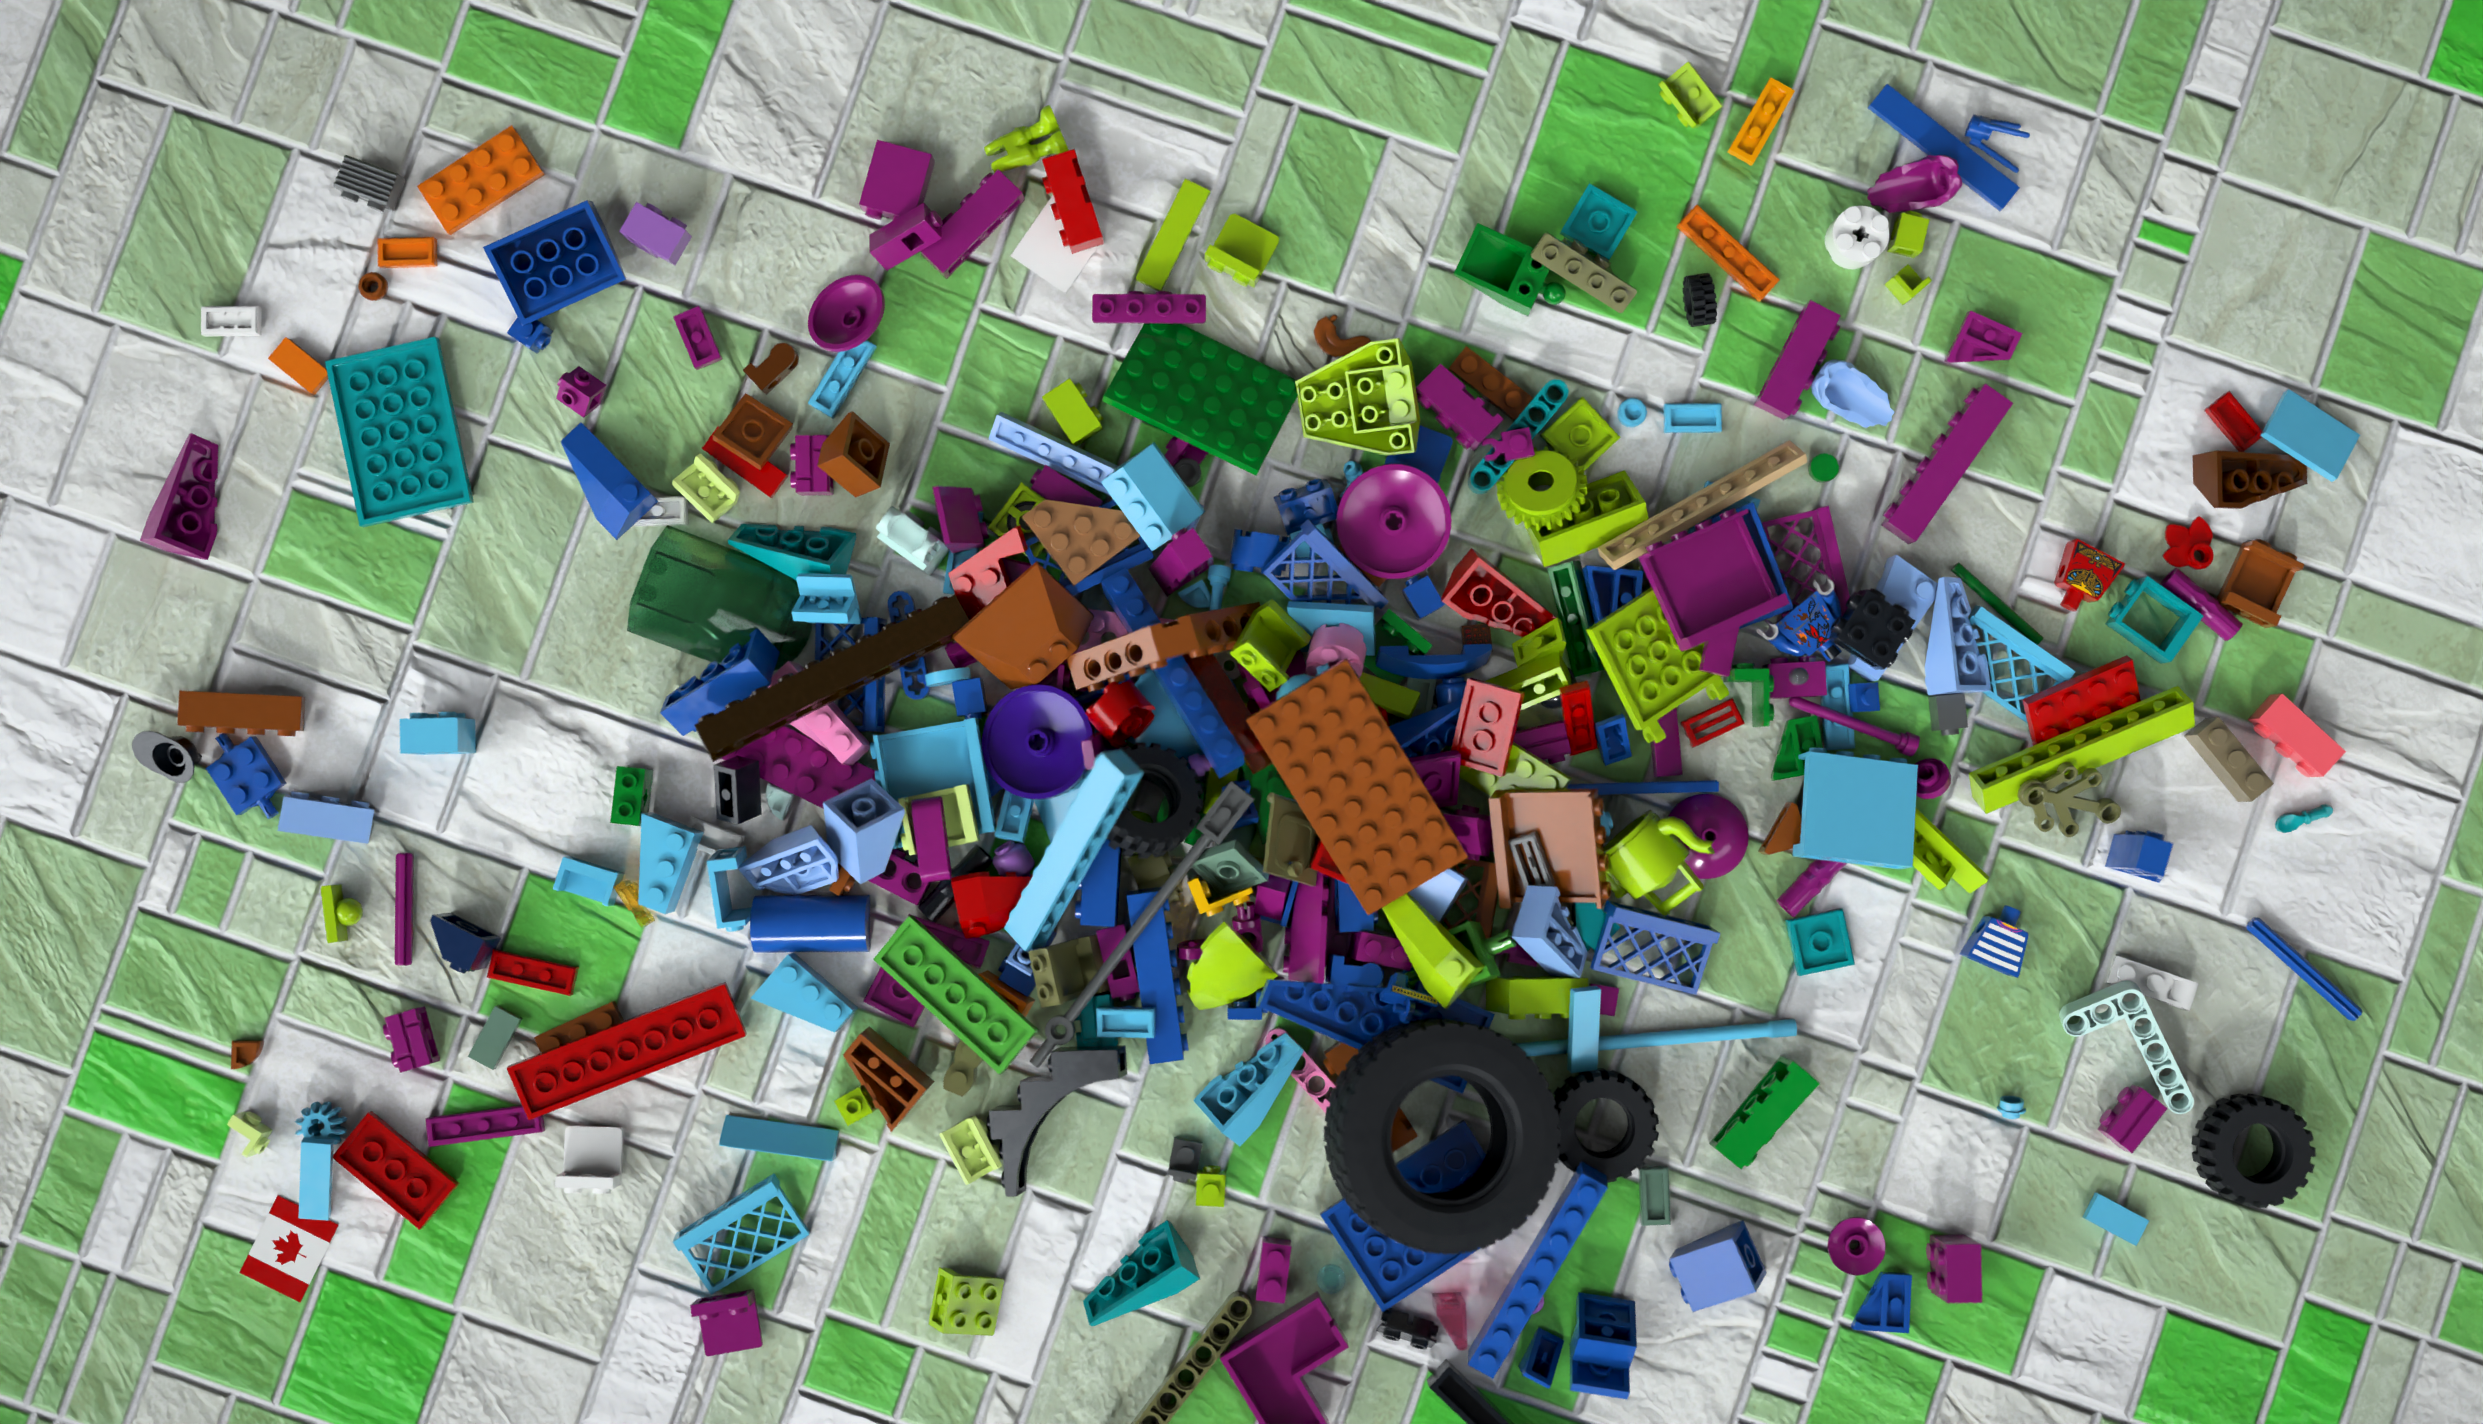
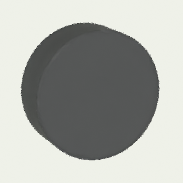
[1173,458,1201,488]

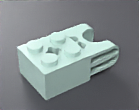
[876,506,949,576]

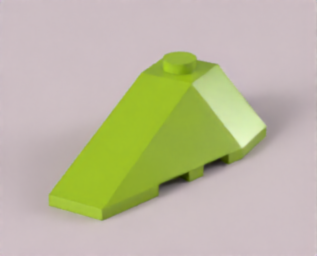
[1382,893,1485,1009]

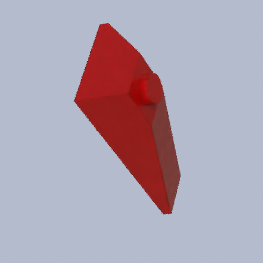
[1441,548,1563,637]
[951,872,1033,939]

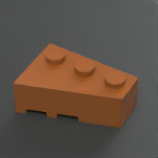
[843,1026,935,1132]

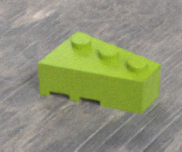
[1486,976,1588,1020]

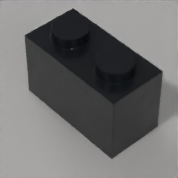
[714,756,762,824]

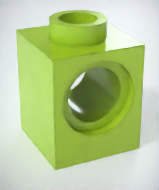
[1887,211,1930,258]
[834,1085,876,1126]

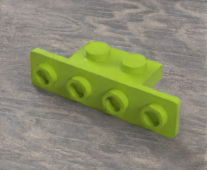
[1913,808,1989,893]

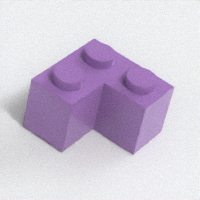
[619,202,692,266]

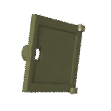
[1263,792,1320,886]

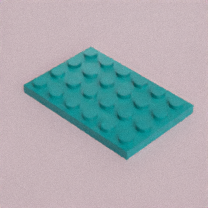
[325,337,474,527]

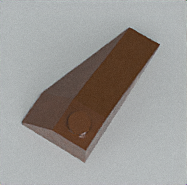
[2193,450,2307,509]

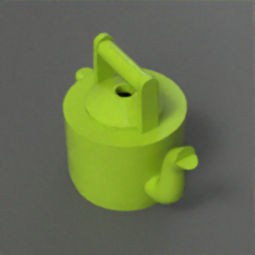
[1603,810,1714,916]

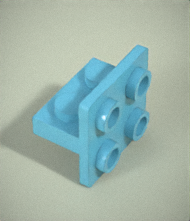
[792,573,862,624]

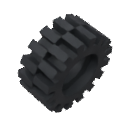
[1683,273,1717,327]

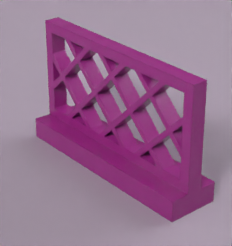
[1762,506,1850,618]

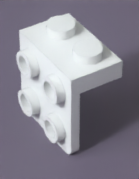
[555,1125,624,1194]

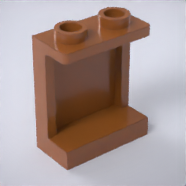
[2216,539,2305,628]

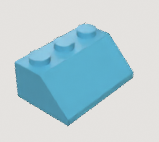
[1101,442,1205,551]

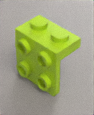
[1205,213,1279,288]

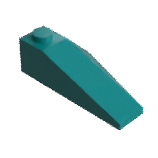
[728,524,856,580]
[1083,1220,1200,1327]

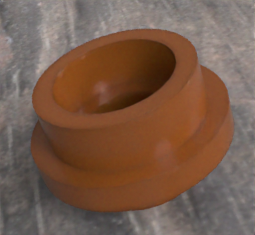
[359,272,388,301]

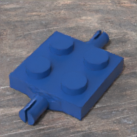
[206,733,287,819]

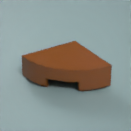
[231,1040,264,1069]

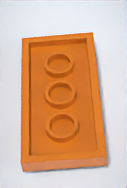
[417,125,545,235]

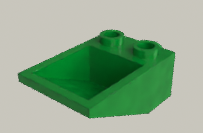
[1453,223,1566,316]

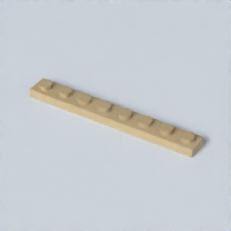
[1598,440,1807,570]

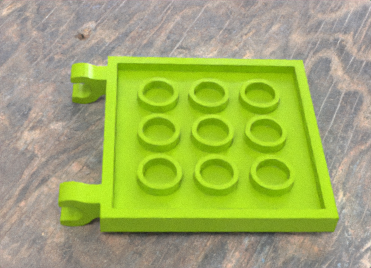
[1586,587,1729,743]

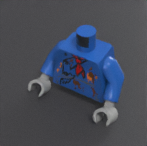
[1757,574,1842,662]

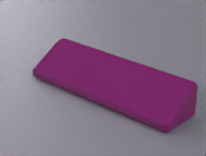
[1651,708,1683,777]

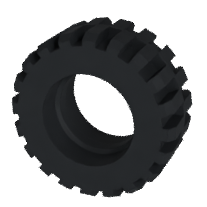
[1107,742,1204,859]
[1553,1068,1659,1182]
[2191,1093,2316,1208]

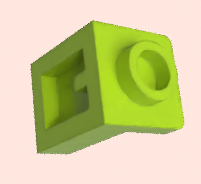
[1196,1165,1226,1207]

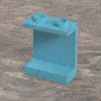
[707,846,751,932]

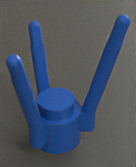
[1965,114,2030,173]

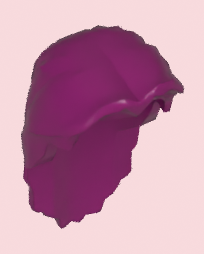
[1867,155,1962,213]

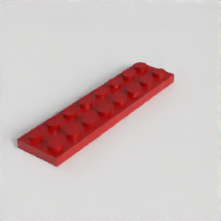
[506,982,747,1121]

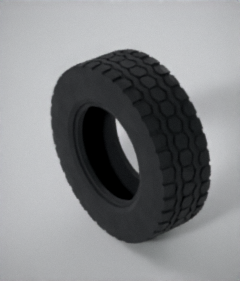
[1324,1018,1560,1254]

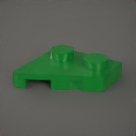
[1771,715,1823,781]

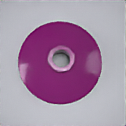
[1827,1217,1886,1276]

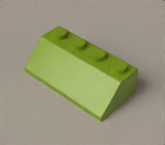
[1527,470,1649,568]

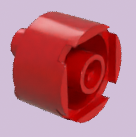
[1086,681,1156,748]

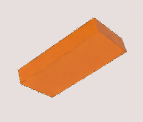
[377,237,437,269]
[268,337,328,395]

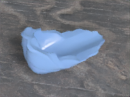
[1811,359,1894,428]

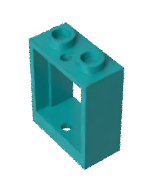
[2106,576,2204,664]

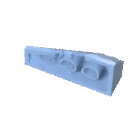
[1925,577,1991,695]

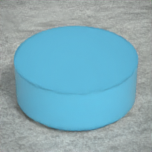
[1617,398,1647,428]

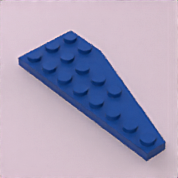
[1256,979,1495,1094]

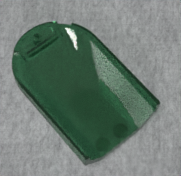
[627,525,813,671]

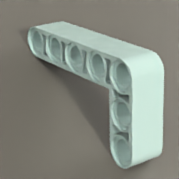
[2059,980,2194,1114]

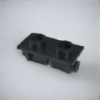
[1376,1308,1439,1350]

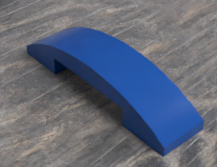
[1375,644,1492,679]

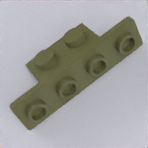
[1530,232,1637,313]

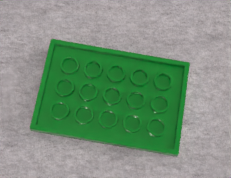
[1103,324,1298,476]

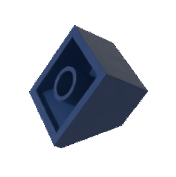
[430,913,501,974]

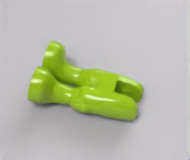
[984,104,1069,173]

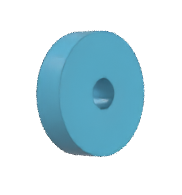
[925,667,972,687]

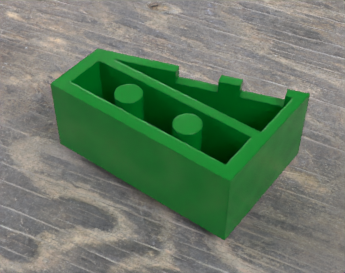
[1242,750,1295,845]

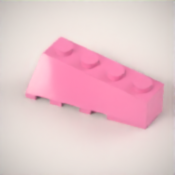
[768,661,870,765]

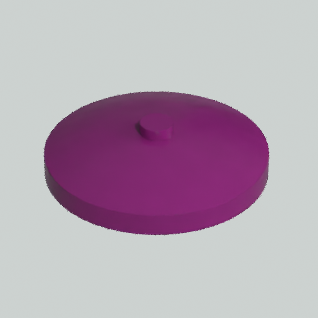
[1337,464,1451,579]

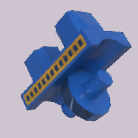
[1379,973,1439,1024]

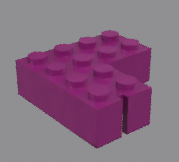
[1220,1291,1349,1424]

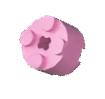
[1306,623,1367,678]

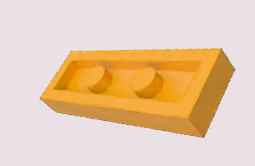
[1727,77,1795,166]

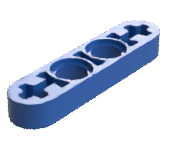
[888,591,931,700]

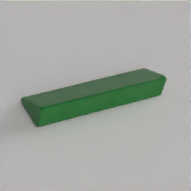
[1547,560,1606,677]

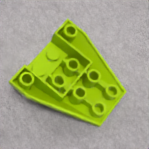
[1295,338,1420,456]

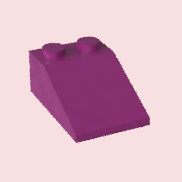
[932,486,989,554]

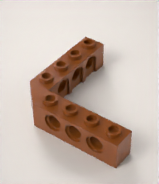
[1067,602,1260,692]

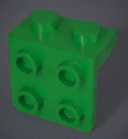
[1723,663,1774,727]

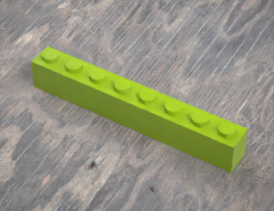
[1969,686,2195,814]

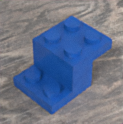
[1570,1292,1637,1400]

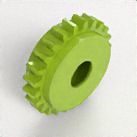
[1496,446,1588,530]

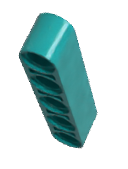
[1468,379,1569,494]

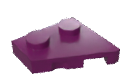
[1945,311,2023,363]

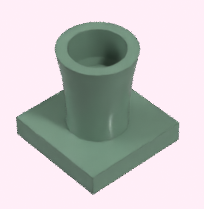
[1192,824,1269,895]

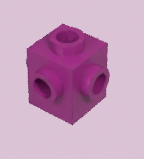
[556,366,607,418]

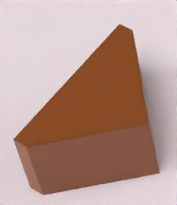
[1758,802,1801,855]

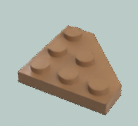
[1022,499,1140,586]

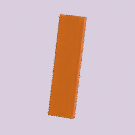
[1677,205,1780,302]

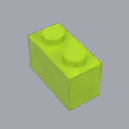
[1042,378,1104,447]

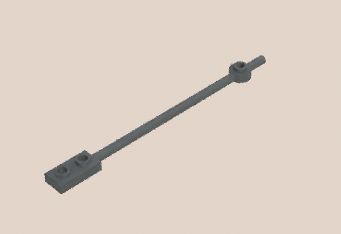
[1030,781,1255,1068]

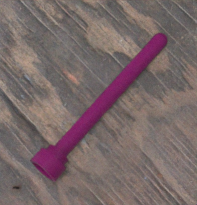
[1789,697,1920,757]

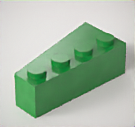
[1709,1056,1820,1169]

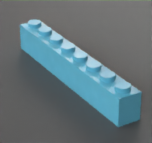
[1004,750,1144,951]

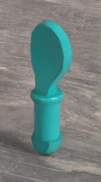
[2275,804,2333,833]

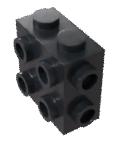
[1828,588,1915,670]

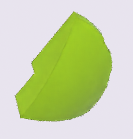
[1187,921,1278,1010]

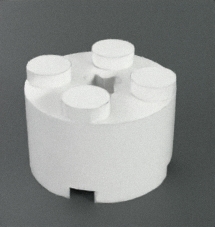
[1825,206,1889,269]

